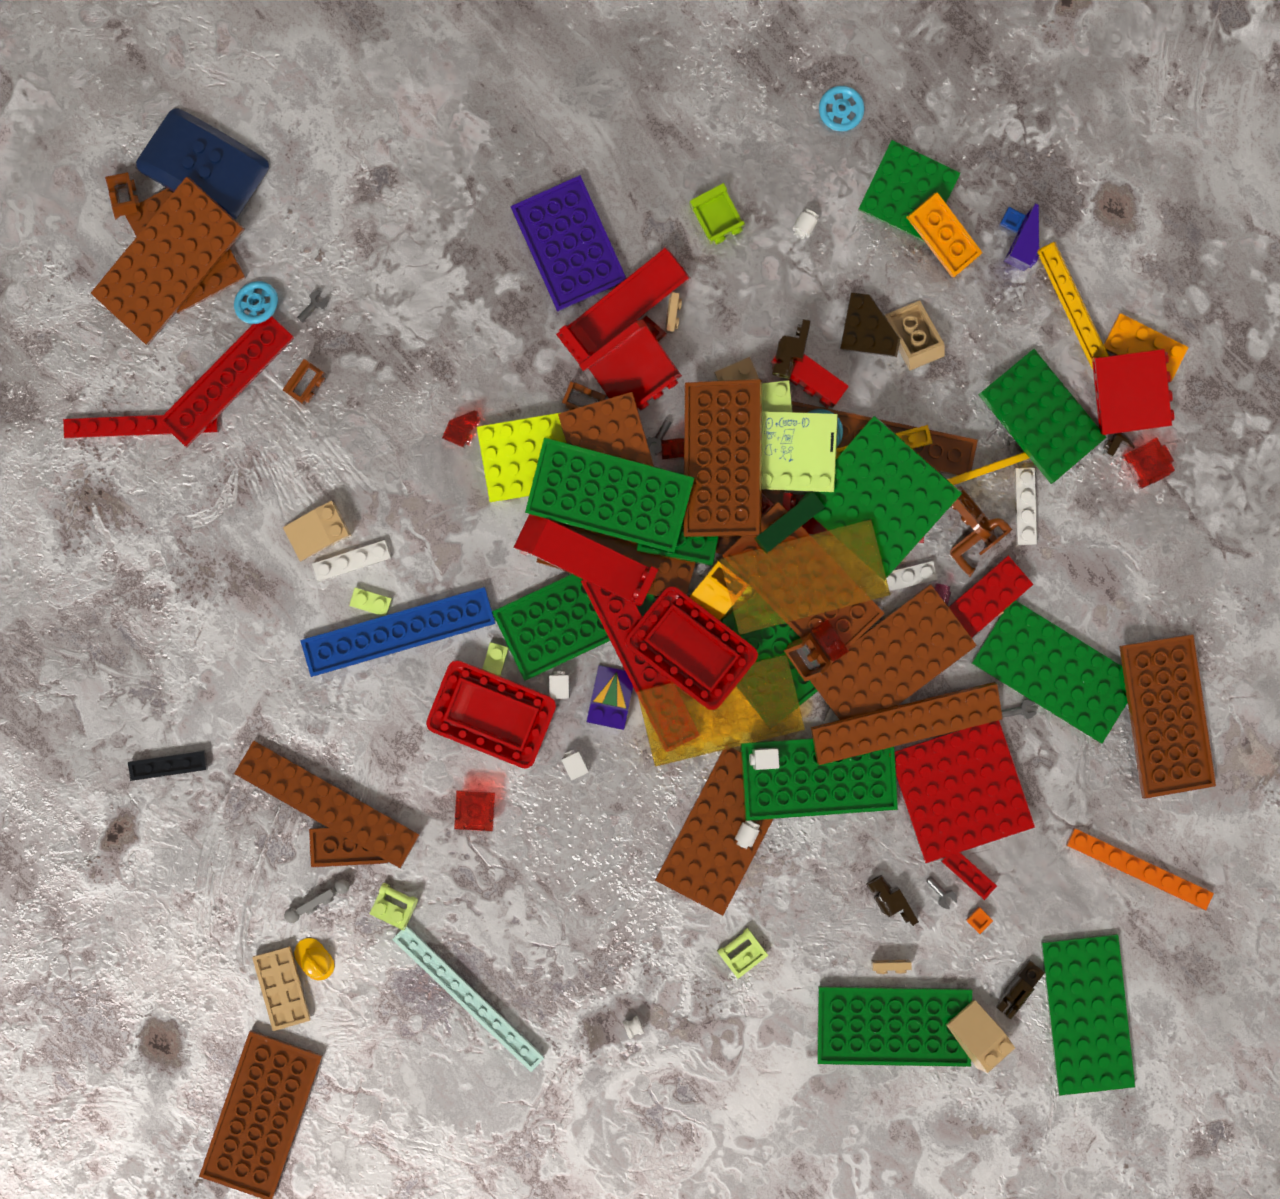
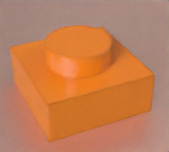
[966,906,993,934]

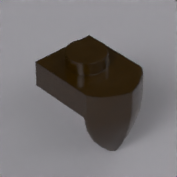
[1103,433,1135,458]

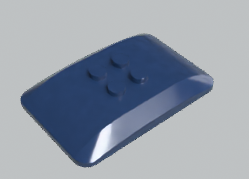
[136,108,269,220]

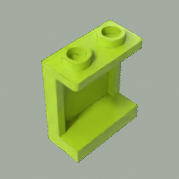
[689,183,745,245]

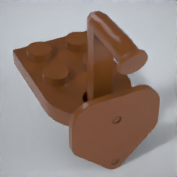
[950,486,1013,577]

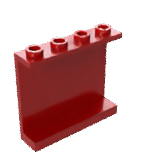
[579,319,682,411]
[1092,348,1175,435]

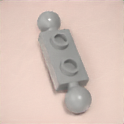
[284,879,350,923]

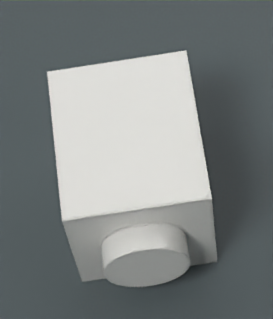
[549,671,569,699]
[749,748,779,770]
[562,749,589,781]

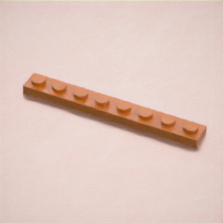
[1066,828,1214,910]

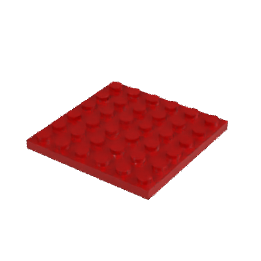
[889,720,1035,863]

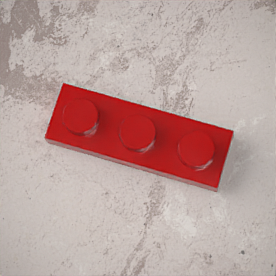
[941,852,997,900]

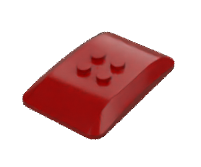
[626,587,758,710]
[426,660,556,769]

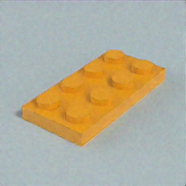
[906,192,983,277]
[1103,313,1189,382]

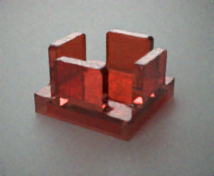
[1122,437,1175,489]
[454,789,496,831]

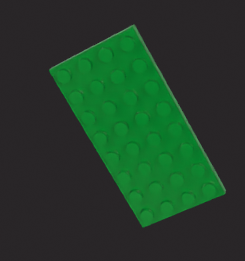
[525,437,695,553]
[492,574,656,681]
[971,600,1128,744]
[741,738,898,821]
[1041,934,1135,1096]
[817,986,972,1067]

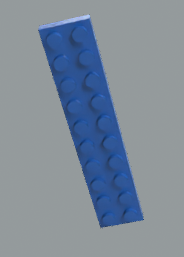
[300,587,496,677]

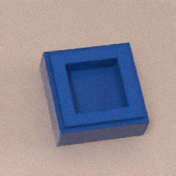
[999,207,1026,233]

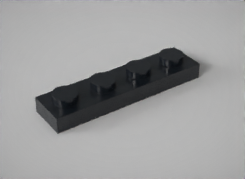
[128,751,208,781]

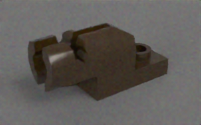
[772,319,811,378]
[866,875,919,926]
[996,960,1045,1020]

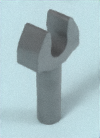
[297,290,329,322]
[647,419,672,454]
[1001,700,1037,719]
[926,877,957,909]

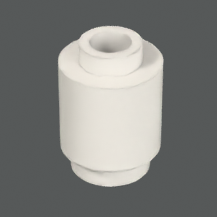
[792,209,818,239]
[735,820,760,849]

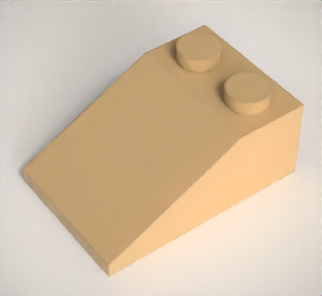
[885,300,945,371]
[283,501,352,562]
[946,1000,1015,1073]

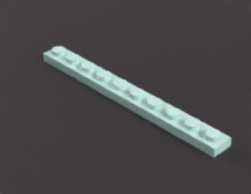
[392,926,545,1072]

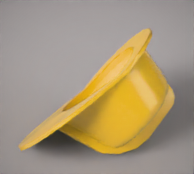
[294,938,335,981]

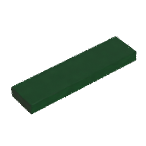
[754,492,825,554]

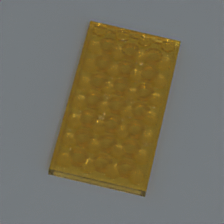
[720,520,890,635]
[637,654,805,767]

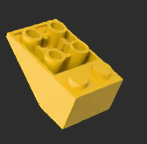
[689,560,748,621]

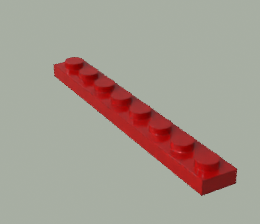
[63,415,219,439]

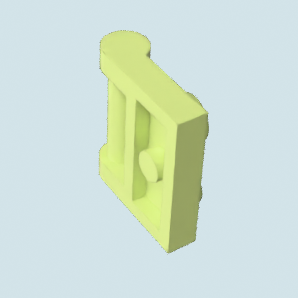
[369,882,418,930]
[717,928,768,978]

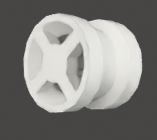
[623,1016,644,1039]

